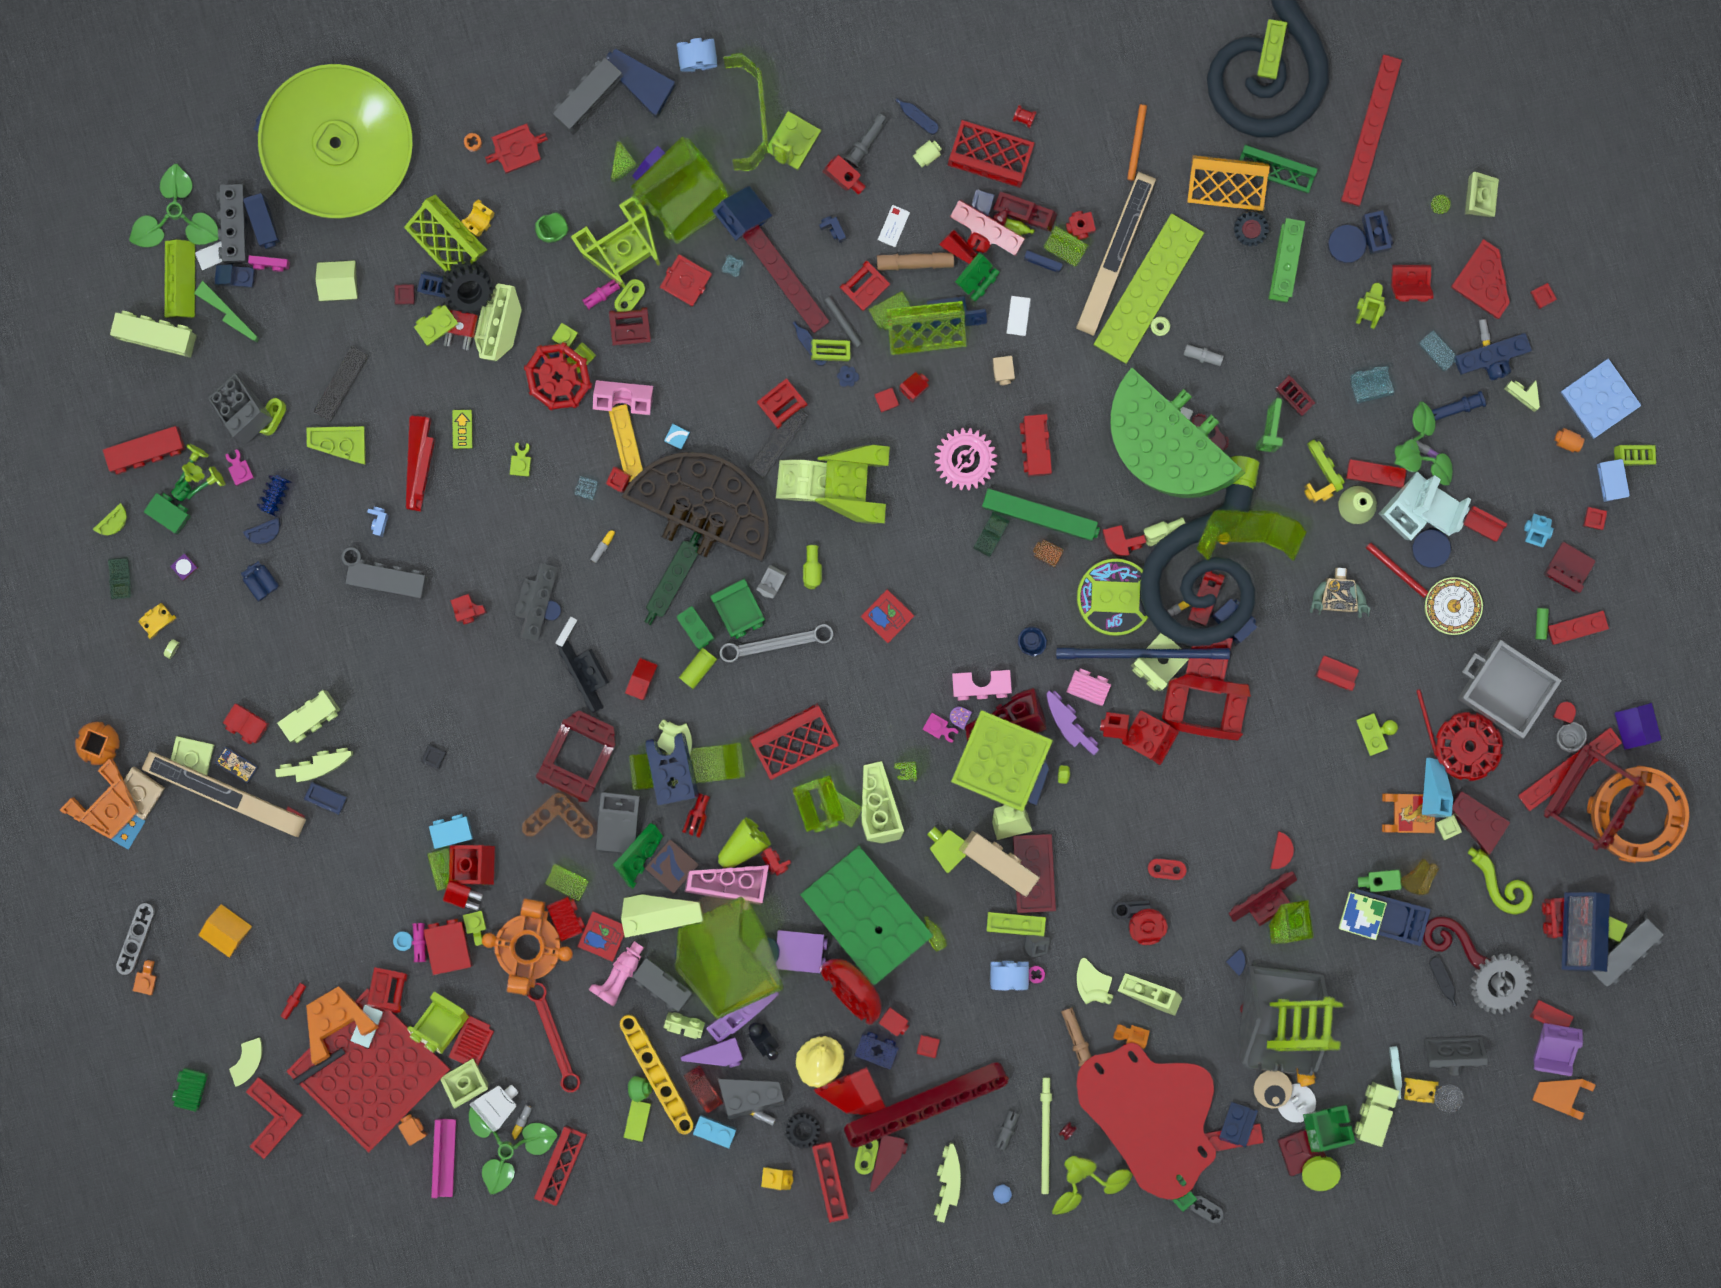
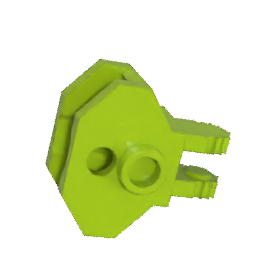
[1356,283,1386,329]

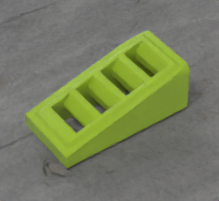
[1614,445,1656,466]

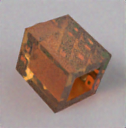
[1033,539,1064,568]

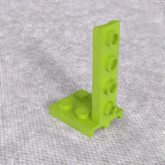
[765,111,821,170]

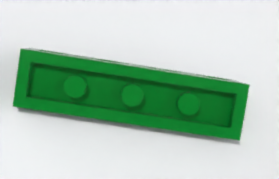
[1239,145,1317,193]

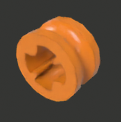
[464,133,482,152]

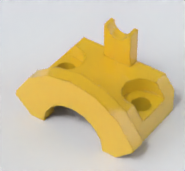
[461,199,494,237]
[138,603,176,639]
[1404,1078,1439,1103]

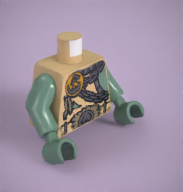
[1310,568,1370,618]

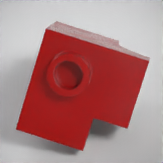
[450,594,487,625]

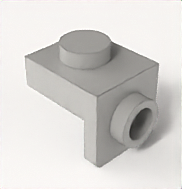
[756,565,786,599]

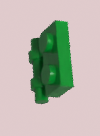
[955,253,1000,302]

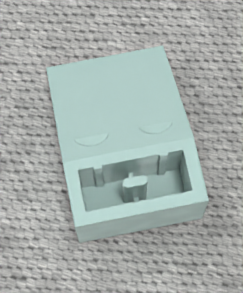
[1378,472,1427,540]

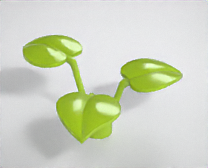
[1052,1156,1133,1215]

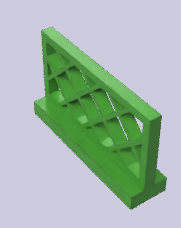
[1255,398,1283,453]

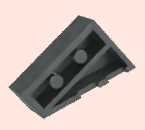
[633,958,693,1012]

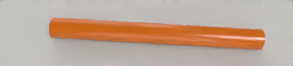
[1127,104,1147,181]

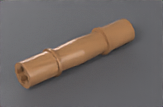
[877,252,954,271]

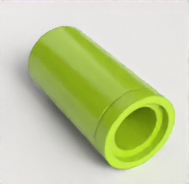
[679,648,717,689]

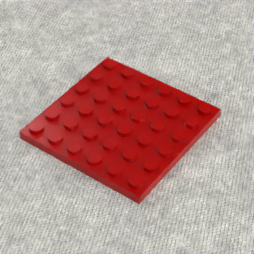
[286,988,450,1152]

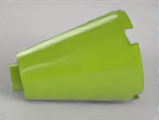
[718,817,771,868]

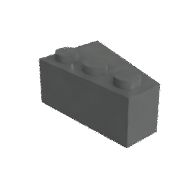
[718,1079,784,1120]

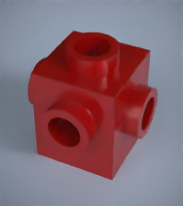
[1066,211,1096,240]

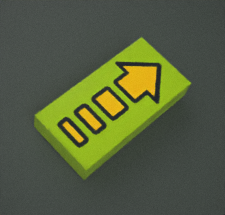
[453,410,473,449]

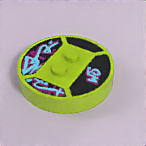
[1077,559,1148,636]

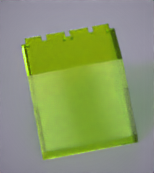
[675,896,783,1019]

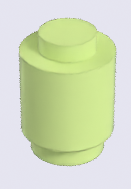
[913,140,942,167]

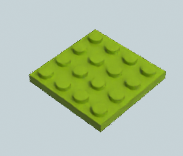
[951,710,1053,812]

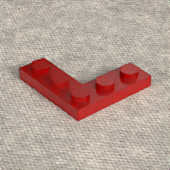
[246,1077,303,1159]

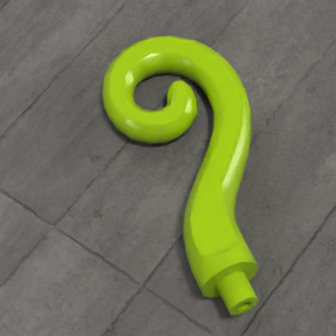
[1467,847,1533,915]

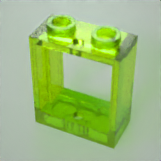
[792,775,845,833]

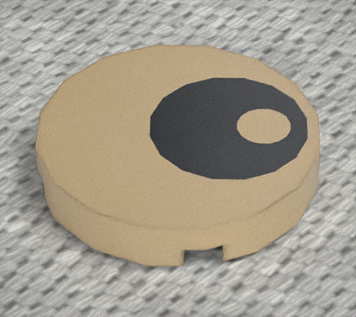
[1254,1071,1292,1108]

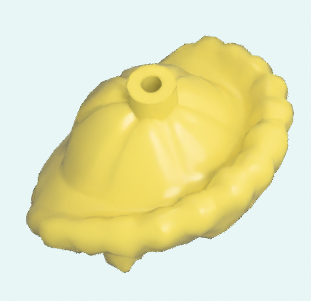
[796,1036,845,1088]

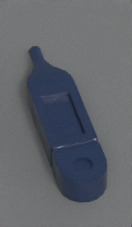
[895,98,938,135]
[792,321,827,366]

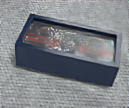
[1562,892,1610,972]

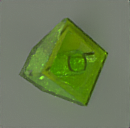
[1269,900,1313,944]

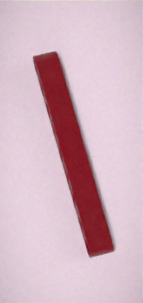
[844,1062,1009,1148]

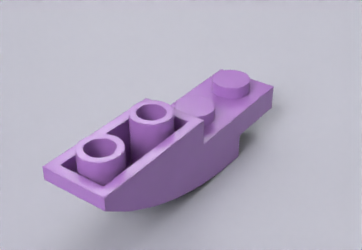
[1046,691,1099,755]
[706,979,779,1043]

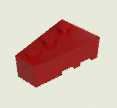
[1019,414,1052,477]

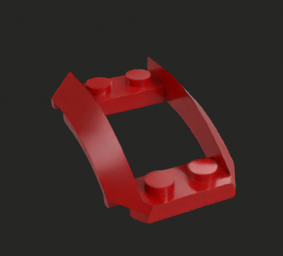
[1162,673,1251,741]

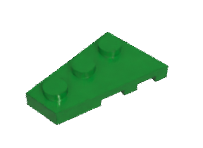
[613,823,663,889]

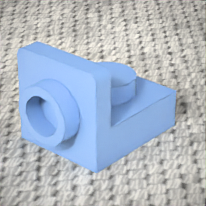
[367,507,389,537]

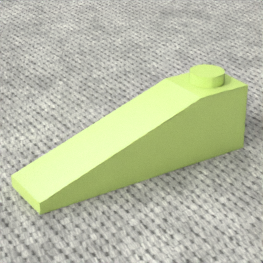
[862,761,904,843]

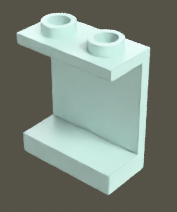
[1412,475,1471,536]

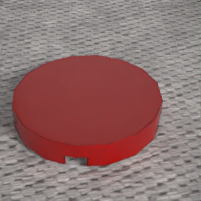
[1128,909,1168,945]

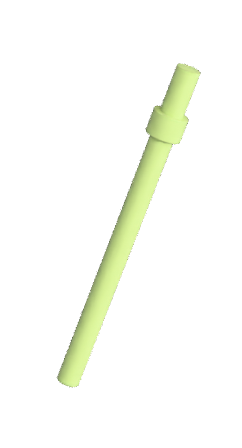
[1040,1078,1052,1194]

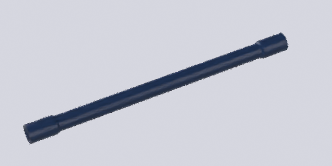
[1056,648,1230,660]

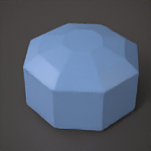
[993,1184,1012,1204]

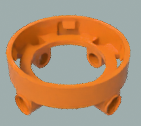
[1587,765,1689,863]

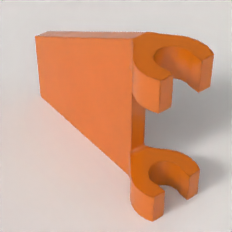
[1532,1079,1596,1120]

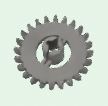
[1470,954,1533,1014]

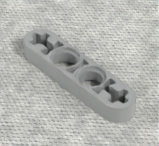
[116,903,155,975]

